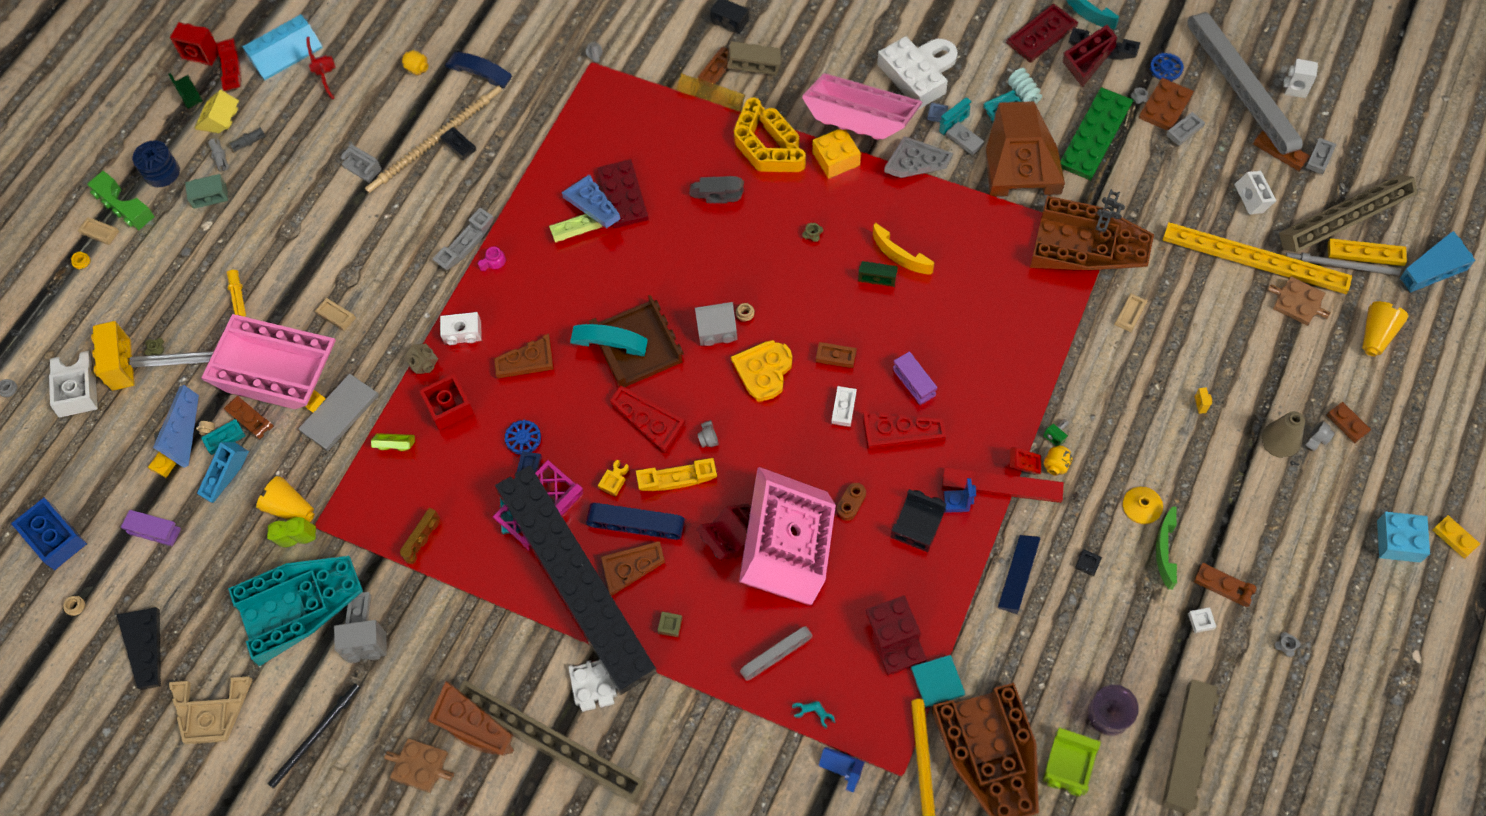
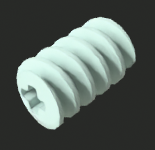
[1008,68,1042,104]

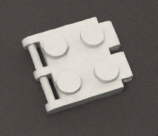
[568,660,617,712]

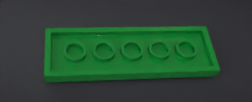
[1060,87,1133,181]

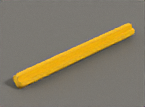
[912,699,935,816]

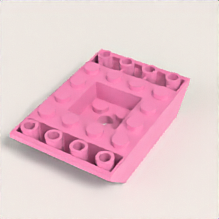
[739,467,836,605]

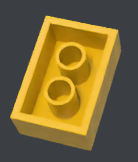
[91,321,135,391]

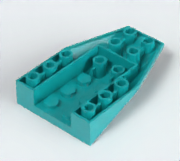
[228,556,363,666]

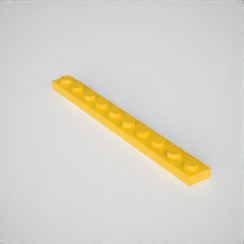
[1162,222,1353,294]

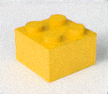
[813,129,861,179]

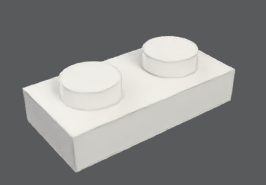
[831,386,857,427]

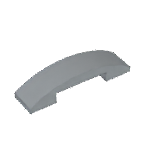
[433,207,494,270]

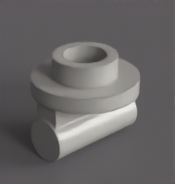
[585,42,602,62]

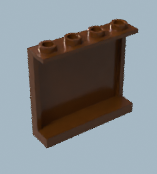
[589,295,684,387]

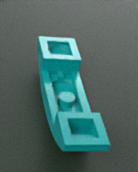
[1066,0,1119,30]
[570,324,648,357]

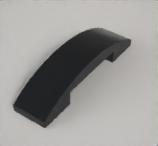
[1068,28,1141,59]

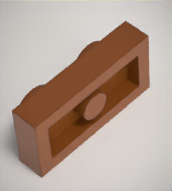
[816,342,857,368]
[1326,402,1371,443]

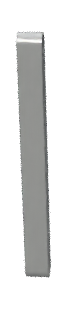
[1188,12,1303,154]

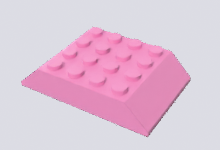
[802,73,922,140]
[201,314,336,409]

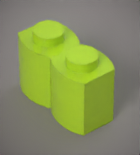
[267,517,316,548]

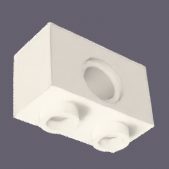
[1283,59,1318,98]
[1234,171,1276,215]
[440,312,482,345]

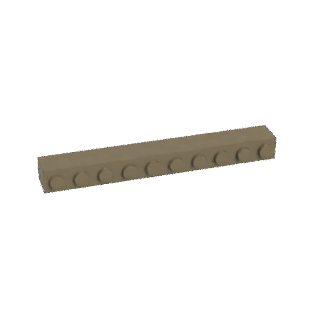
[458,680,647,805]

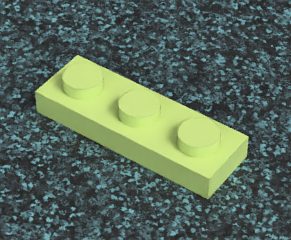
[549,214,603,242]

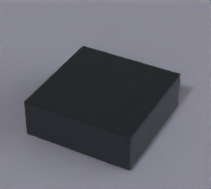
[1075,549,1102,577]

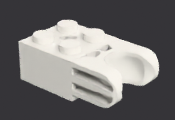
[49,351,98,418]

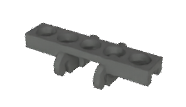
[1095,189,1125,232]

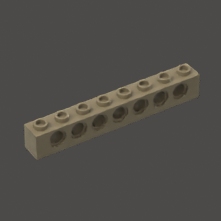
[1279,175,1418,253]

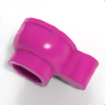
[478,247,506,271]

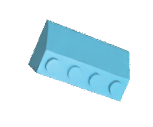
[242,14,323,80]

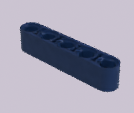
[586,503,685,540]

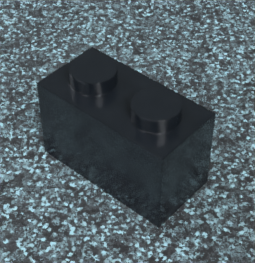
[710,0,749,34]

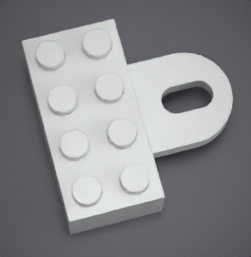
[877,36,957,110]

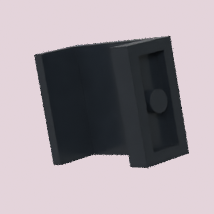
[890,489,947,552]

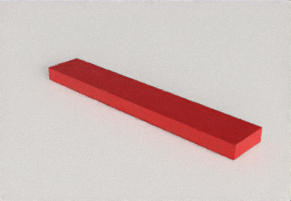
[942,467,1064,503]

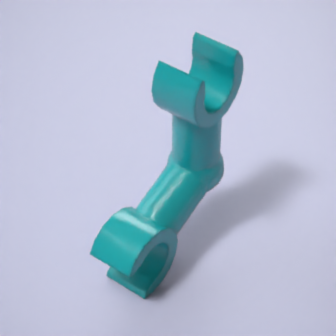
[792,701,835,729]

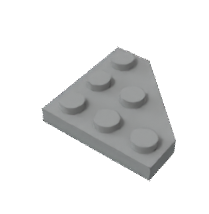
[884,136,953,178]

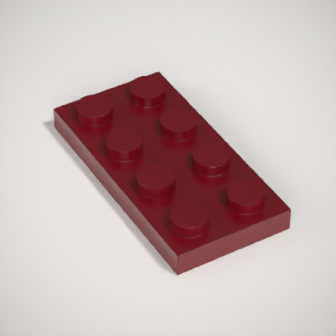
[597,159,649,229]

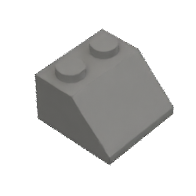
[695,302,737,346]

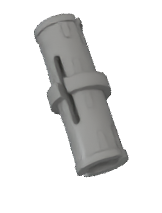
[208,138,229,171]

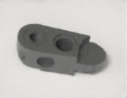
[689,176,744,203]

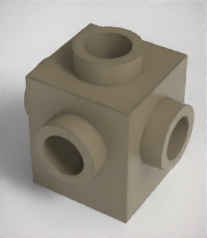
[404,344,438,374]

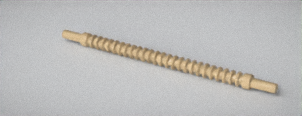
[365,86,502,193]

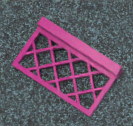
[493,460,583,551]

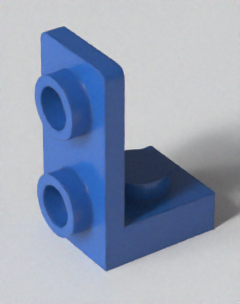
[943,478,976,513]
[819,747,865,793]

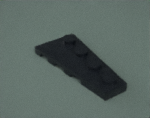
[117,607,161,690]

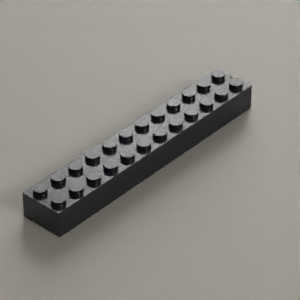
[495,466,656,695]

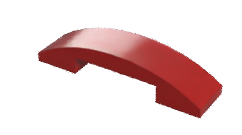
[217,38,242,91]

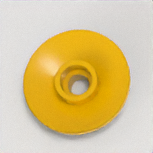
[1122,487,1163,524]

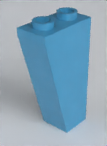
[1400,231,1475,293]

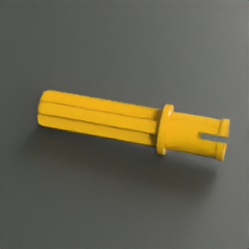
[227,270,246,317]

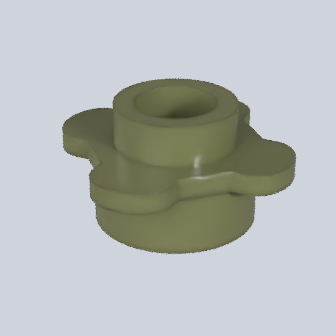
[802,223,823,242]
[145,338,164,355]

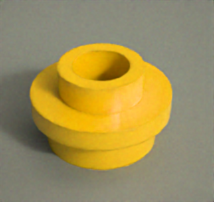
[71,252,90,269]

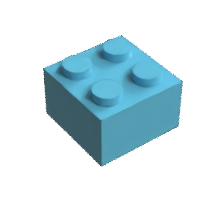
[1377,512,1430,563]

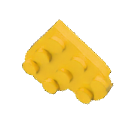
[731,340,792,402]

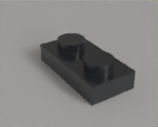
[440,127,477,160]

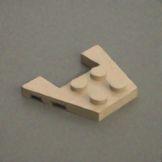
[169,677,252,744]

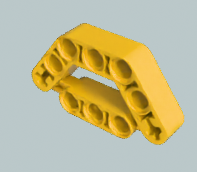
[734,97,806,172]

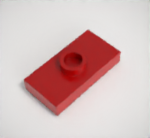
[1010,447,1041,475]

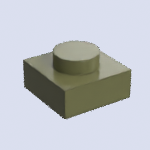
[658,612,683,637]

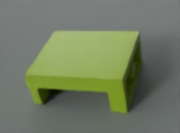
[1042,727,1101,796]

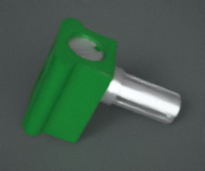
[1043,419,1069,446]

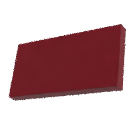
[1006,3,1078,63]

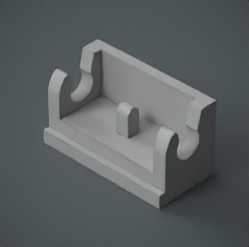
[341,144,382,183]

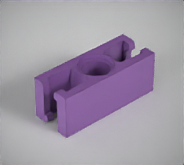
[893,351,937,405]
[121,510,181,547]

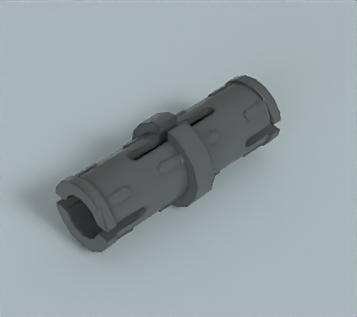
[229,127,266,152]

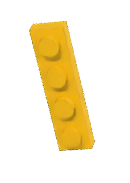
[1328,238,1407,266]

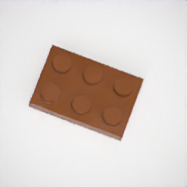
[1139,78,1194,131]

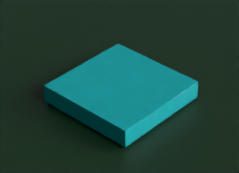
[911,655,965,708]

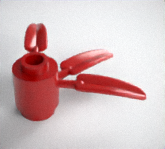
[306,37,336,99]

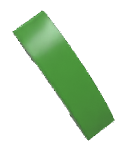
[1156,506,1177,590]

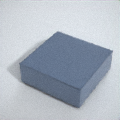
[927,103,948,122]

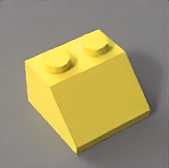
[194,90,239,133]

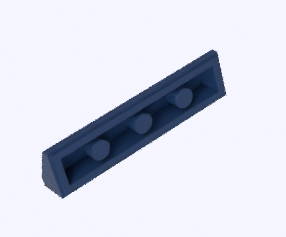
[998,535,1041,614]

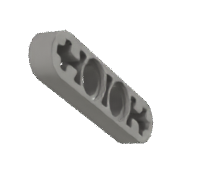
[740,626,813,681]

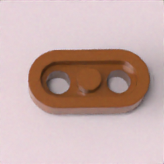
[837,483,866,521]

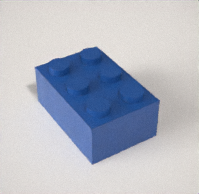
[11,497,87,571]

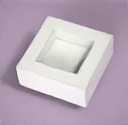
[1188,607,1216,633]

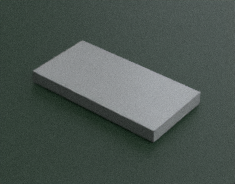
[299,373,379,451]

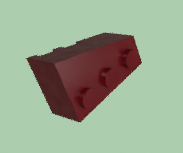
[1063,25,1117,87]

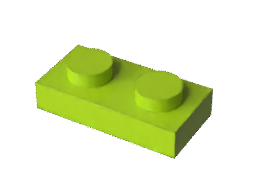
[371,433,415,451]

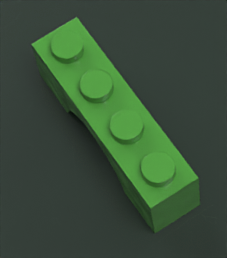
[87,171,155,230]

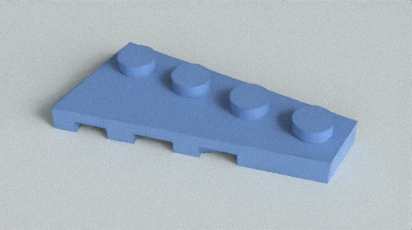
[562,175,620,228]
[153,385,199,468]

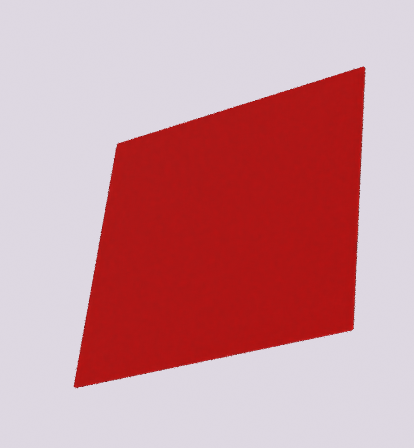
[315,62,1100,776]

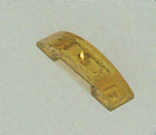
[676,73,745,111]

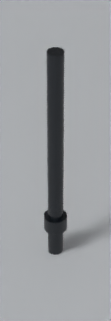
[267,683,361,789]

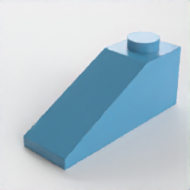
[197,442,249,503]

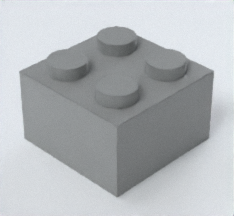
[334,620,387,663]

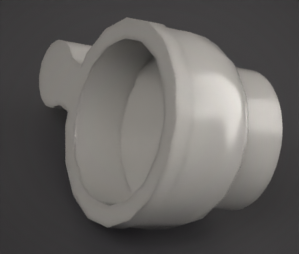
[697,420,719,447]
[1305,420,1335,451]

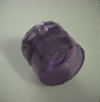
[1088,685,1139,736]

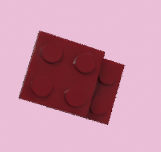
[696,503,751,560]
[866,595,927,676]

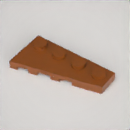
[428,681,514,756]

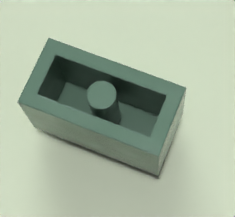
[185,174,229,209]

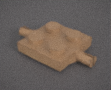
[1267,277,1331,326]
[384,738,454,793]

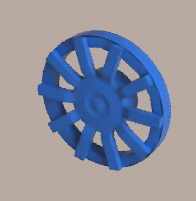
[1150,53,1184,81]
[505,420,541,455]

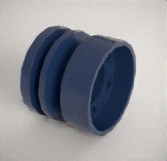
[132,140,180,187]

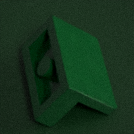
[168,73,203,109]
[858,261,898,287]

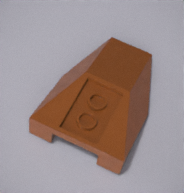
[985,101,1065,197]
[1030,196,1154,270]
[931,683,1039,816]

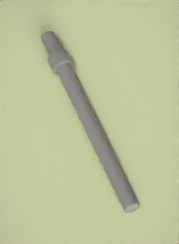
[1285,252,1401,276]

